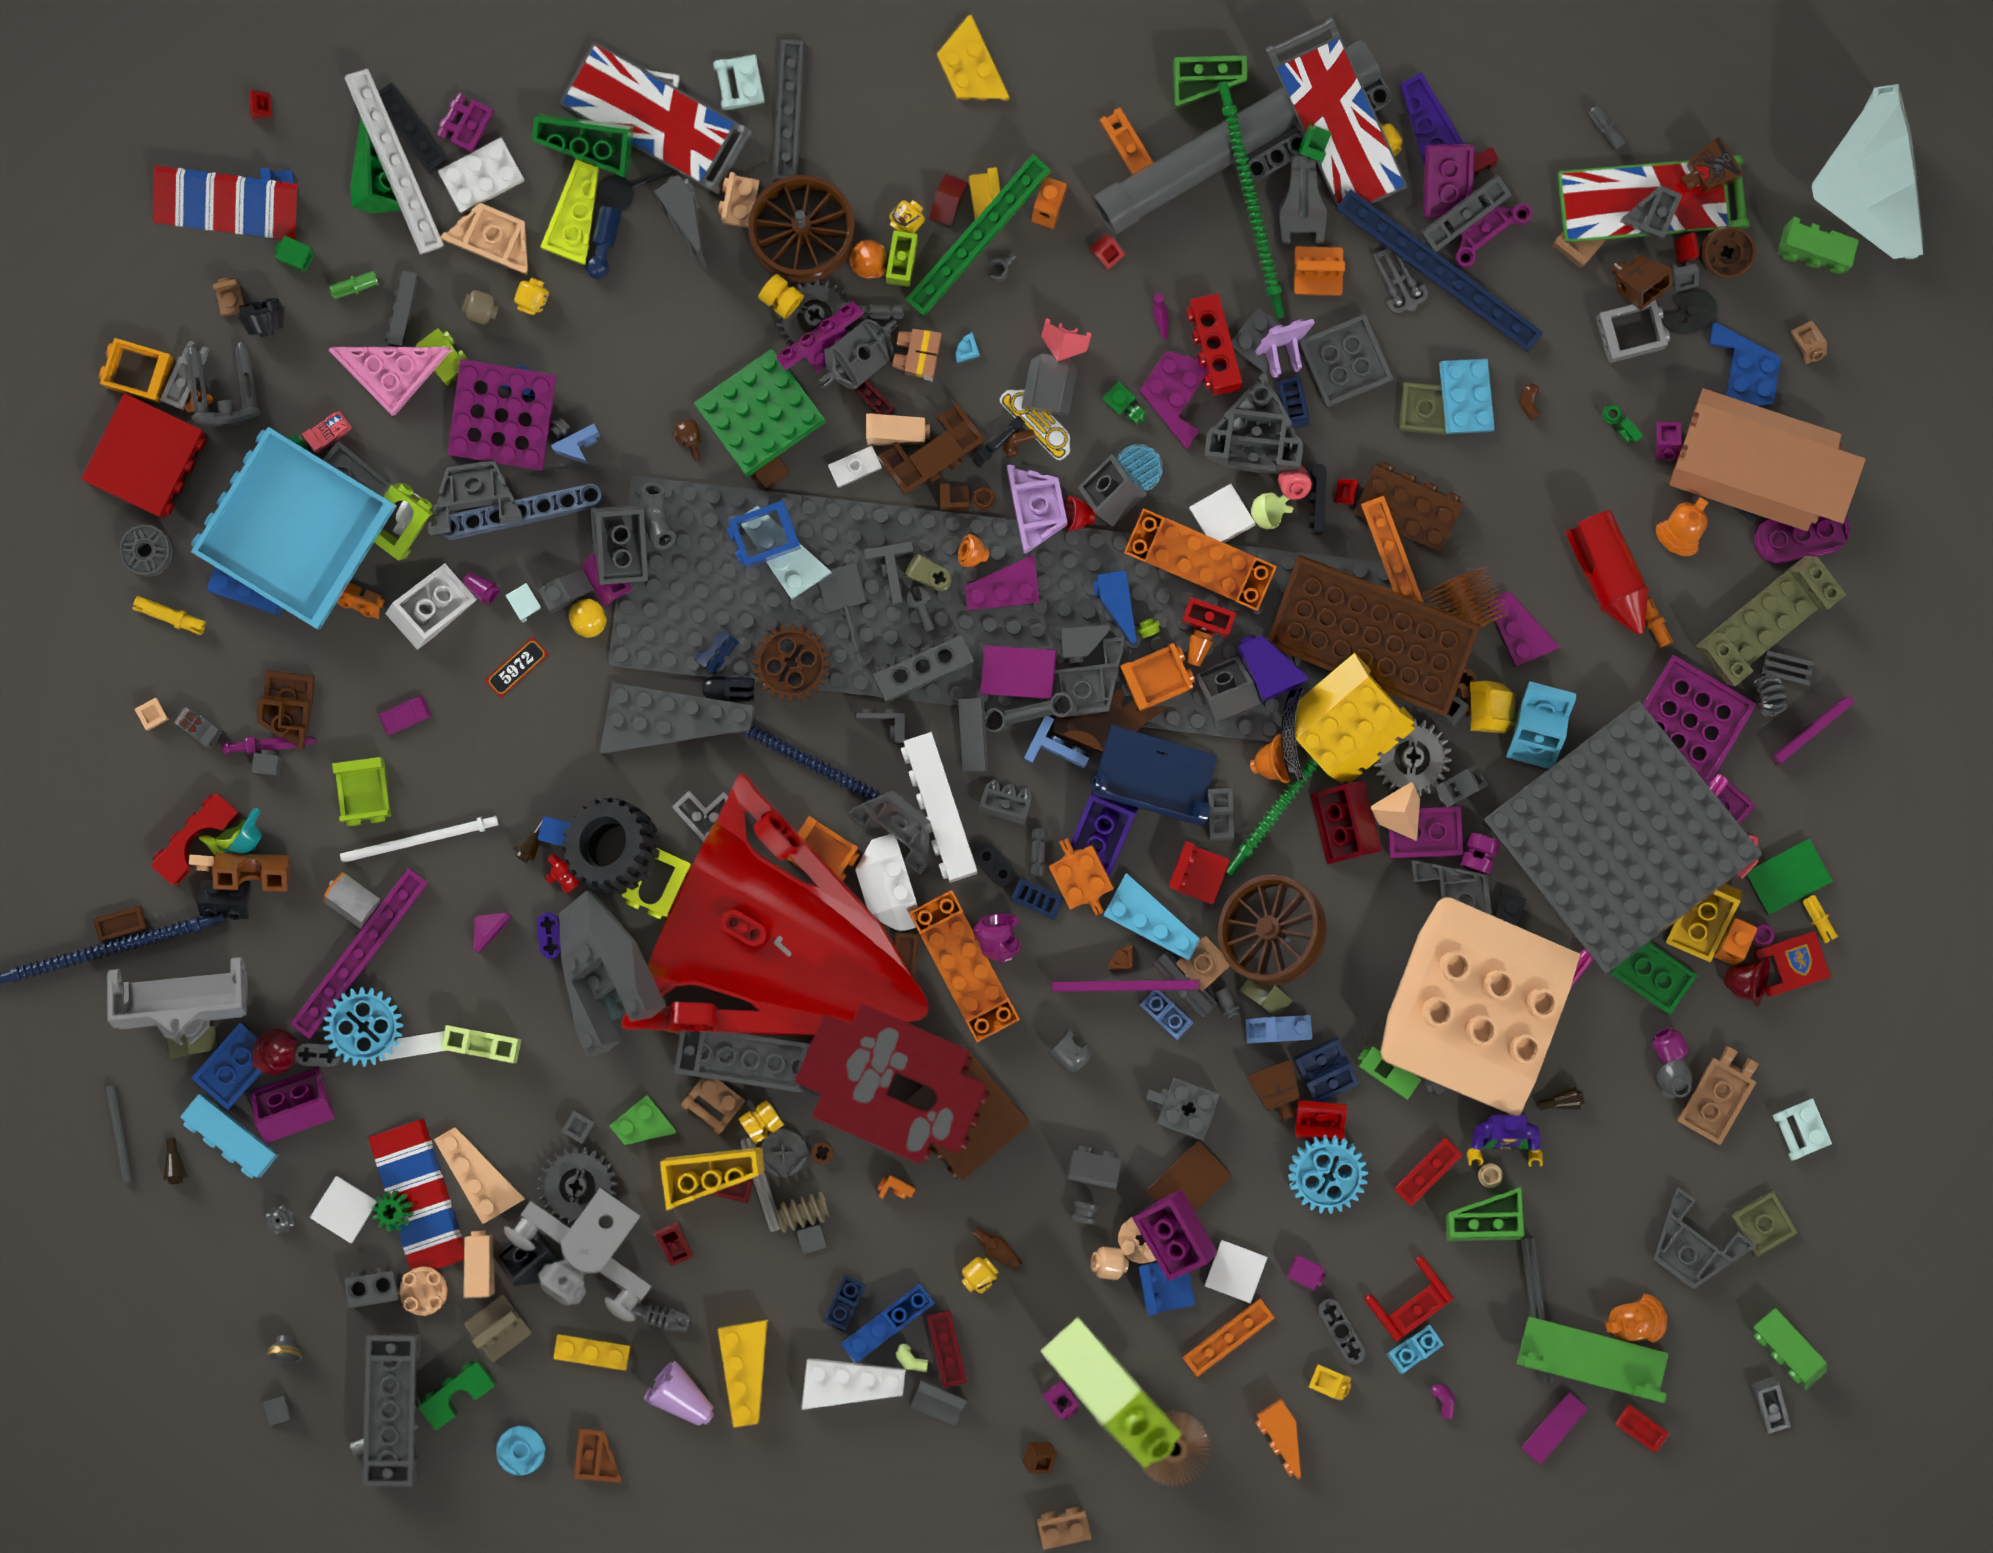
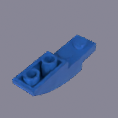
[840,1284,934,1364]

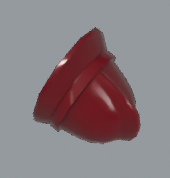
[1724,956,1770,1007]
[252,1028,298,1074]

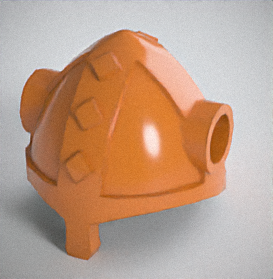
[850,240,887,279]

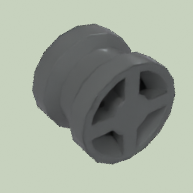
[1071,1201,1098,1225]

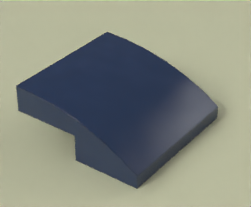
[1293,1037,1360,1102]

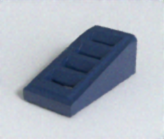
[1277,376,1310,429]
[1010,878,1064,920]

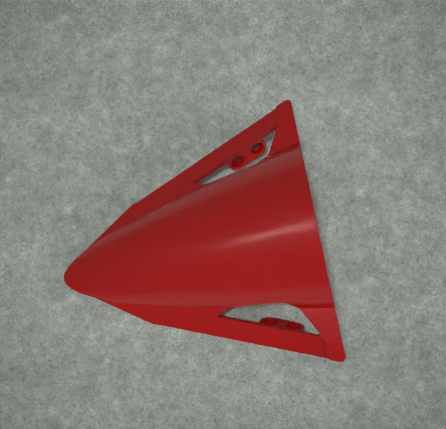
[621,774,929,1036]

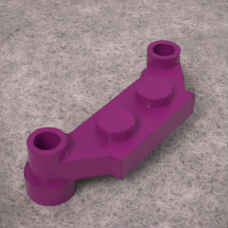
[1455,204,1532,269]

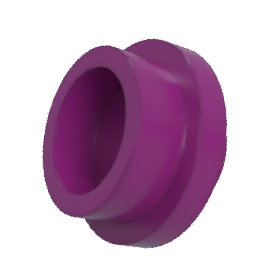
[1752,923,1774,948]

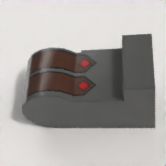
[174,706,224,749]

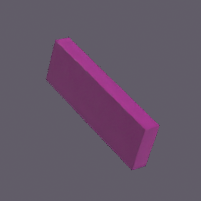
[1521,1392,1588,1465]

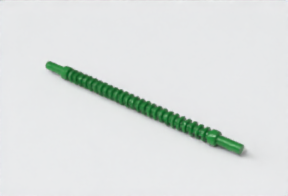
[1218,81,1286,319]
[1226,756,1320,877]

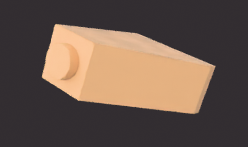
[866,414,930,446]
[464,1231,495,1298]

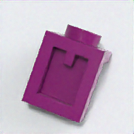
[1656,422,1682,460]

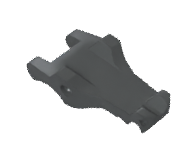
[1279,155,1327,245]

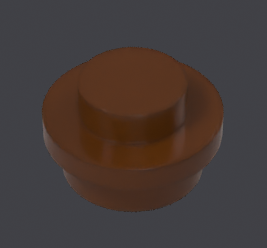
[971,486,996,511]

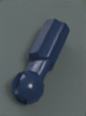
[586,206,622,279]

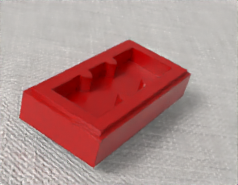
[1614,1404,1669,1453]

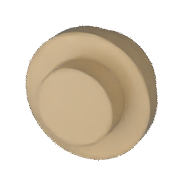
[1478,1163,1503,1188]

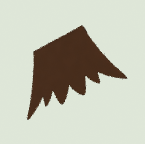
[1053,660,1166,754]

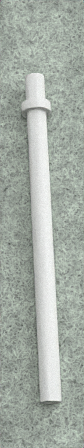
[340,816,499,863]

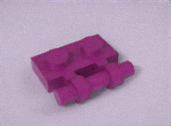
[436,93,494,153]

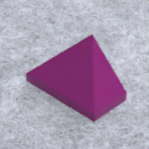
[474,913,512,954]

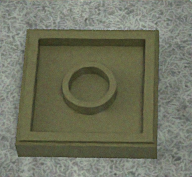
[1399,382,1447,435]
[1730,1191,1798,1258]

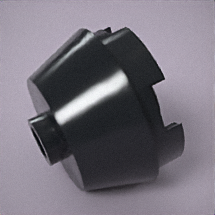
[238,297,285,337]

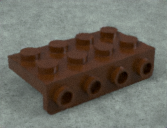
[1353,461,1463,553]

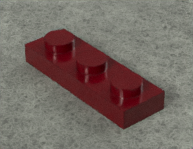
[927,1310,967,1388]

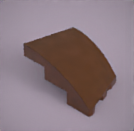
[257,670,315,750]

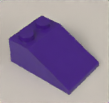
[1071,791,1139,876]

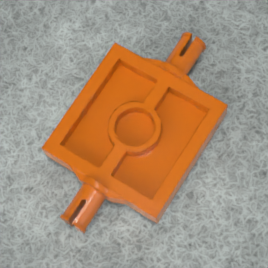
[1049,838,1114,916]

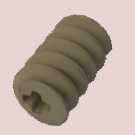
[776,1191,830,1233]

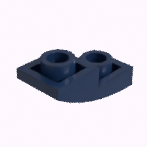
[823,1275,866,1332]

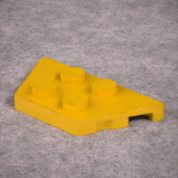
[937,15,1009,101]

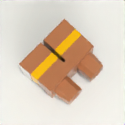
[892,329,942,382]

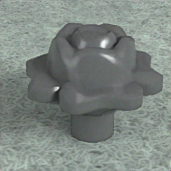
[265,1205,295,1235]

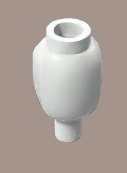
[393,493,422,536]

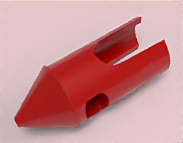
[1564,509,1649,635]

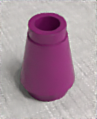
[463,572,500,604]

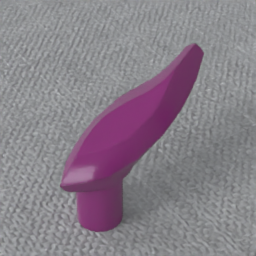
[1153,293,1169,339]

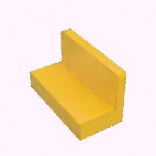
[969,167,1000,220]

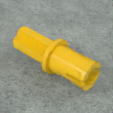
[1803,895,1838,943]

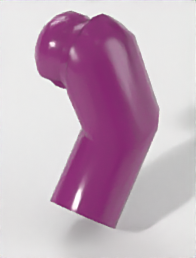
[1431,1384,1455,1419]

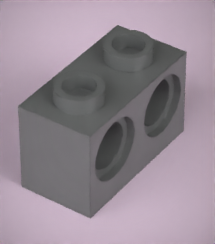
[344,1266,400,1308]

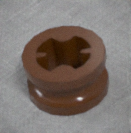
[811,1142,834,1164]

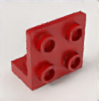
[1168,841,1229,904]

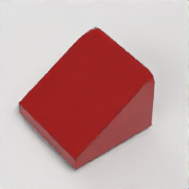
[1674,232,1700,263]
[1089,234,1126,270]

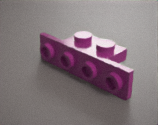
[776,301,864,373]

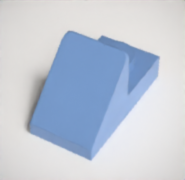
[551,424,600,464]

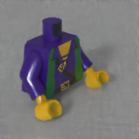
[1467,1115,1543,1167]

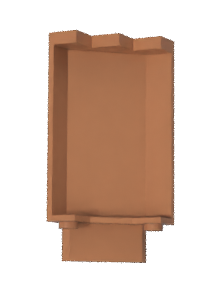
[1669,388,1866,531]

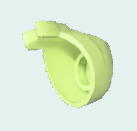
[1251,492,1294,529]

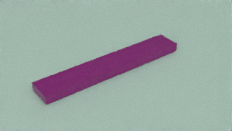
[1052,979,1200,992]

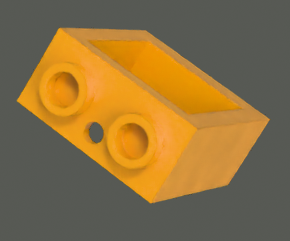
[99,338,174,404]

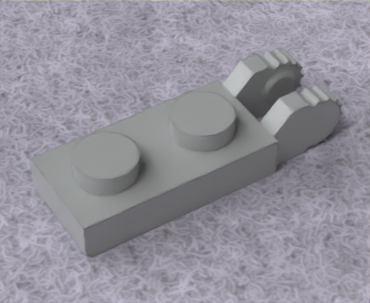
[160,341,209,411]

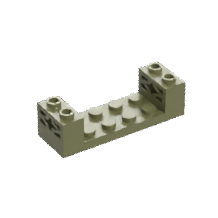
[1694,556,1846,686]

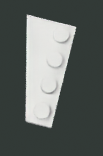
[802,1358,906,1409]

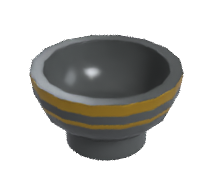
[266,1335,302,1363]

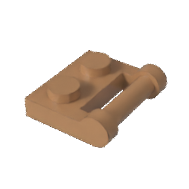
[680,1077,746,1135]

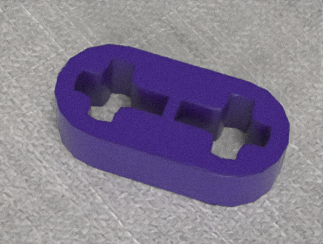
[537,913,561,959]

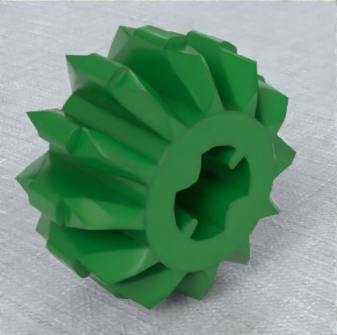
[371,1190,414,1232]

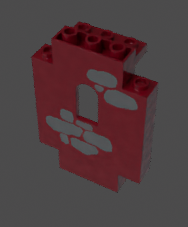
[795,1003,990,1165]

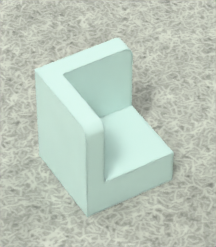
[505,583,541,622]

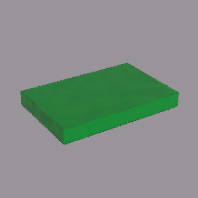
[1746,839,1833,915]
[1609,942,1698,1015]

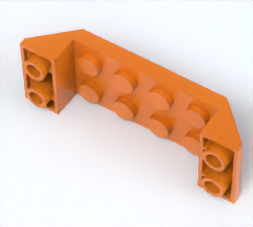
[1124,508,1277,611]
[909,890,1020,1042]

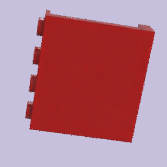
[81,393,207,520]

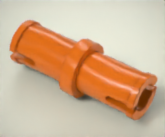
[1646,598,1674,648]

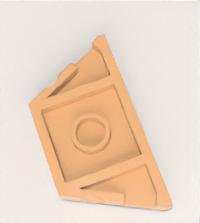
[441,203,528,275]

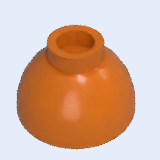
[958,534,989,568]

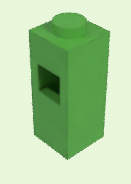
[1357,1046,1421,1100]

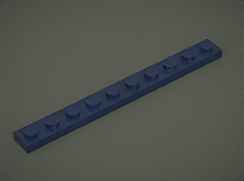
[1335,189,1543,353]

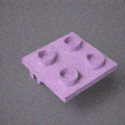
[1255,319,1315,378]

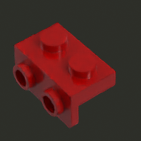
[1295,1100,1347,1142]

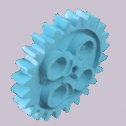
[323,987,403,1067]
[1288,1134,1368,1214]

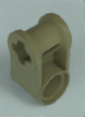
[903,553,952,591]

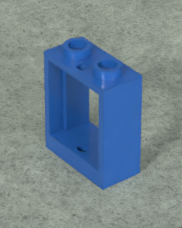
[726,500,801,569]

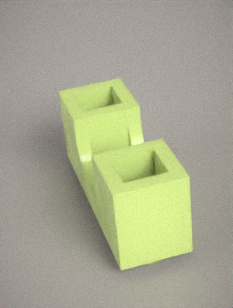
[441,1025,522,1063]

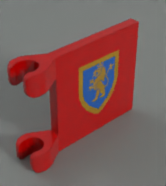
[1753,931,1831,997]

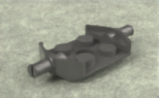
[817,319,899,389]

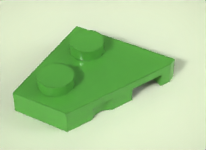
[609,1095,677,1145]

